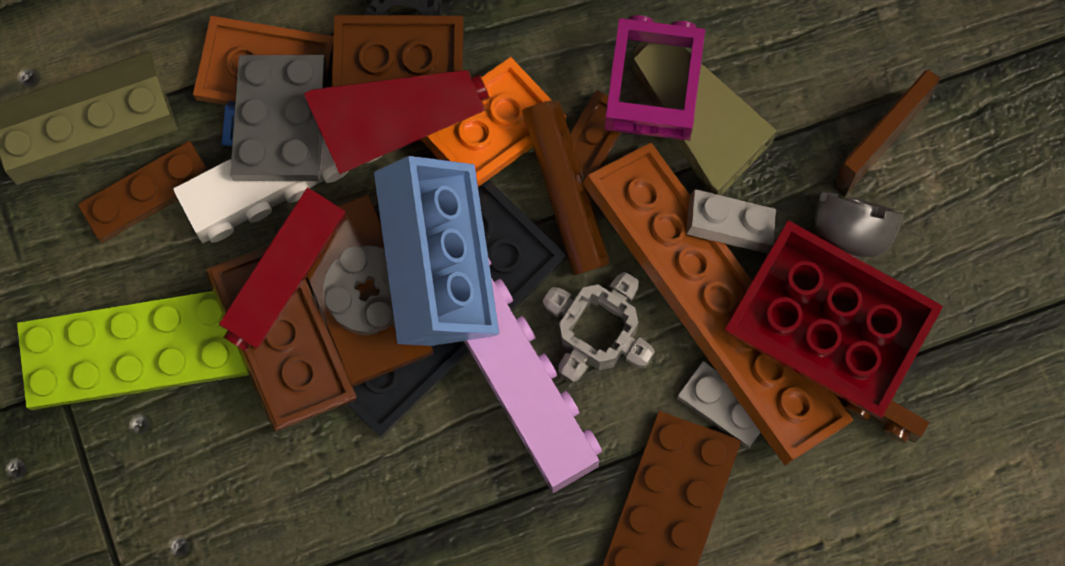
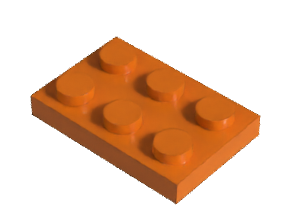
[420,57,567,187]

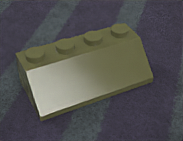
[0,52,178,185]

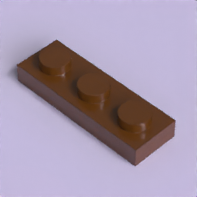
[78,141,208,244]

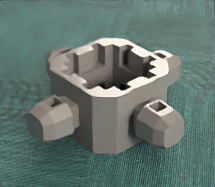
[542,272,655,383]

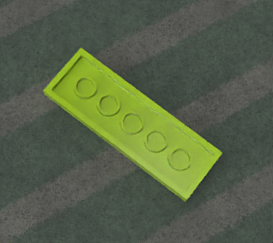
[17,291,249,410]

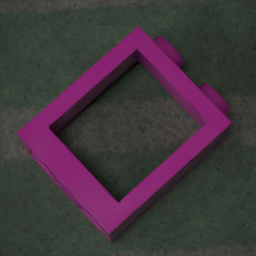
[605,15,705,141]

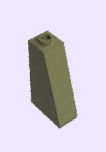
[633,42,777,196]

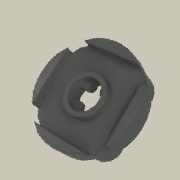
[323,246,395,335]

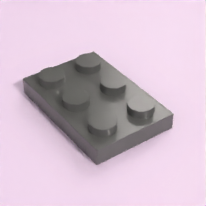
[230,55,327,181]

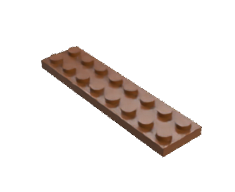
[582,143,853,466]

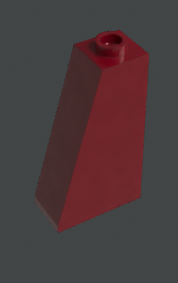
[304,69,490,174]
[219,187,347,351]

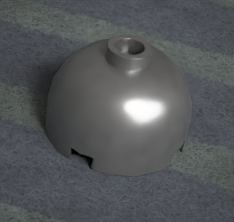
[814,191,904,259]

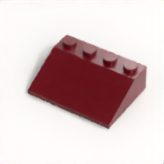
[724,220,943,420]

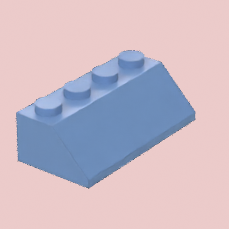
[374,156,499,346]

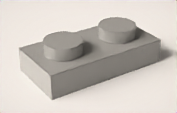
[686,189,776,254]
[677,361,761,449]

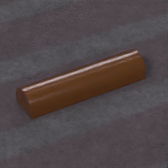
[522,100,610,276]

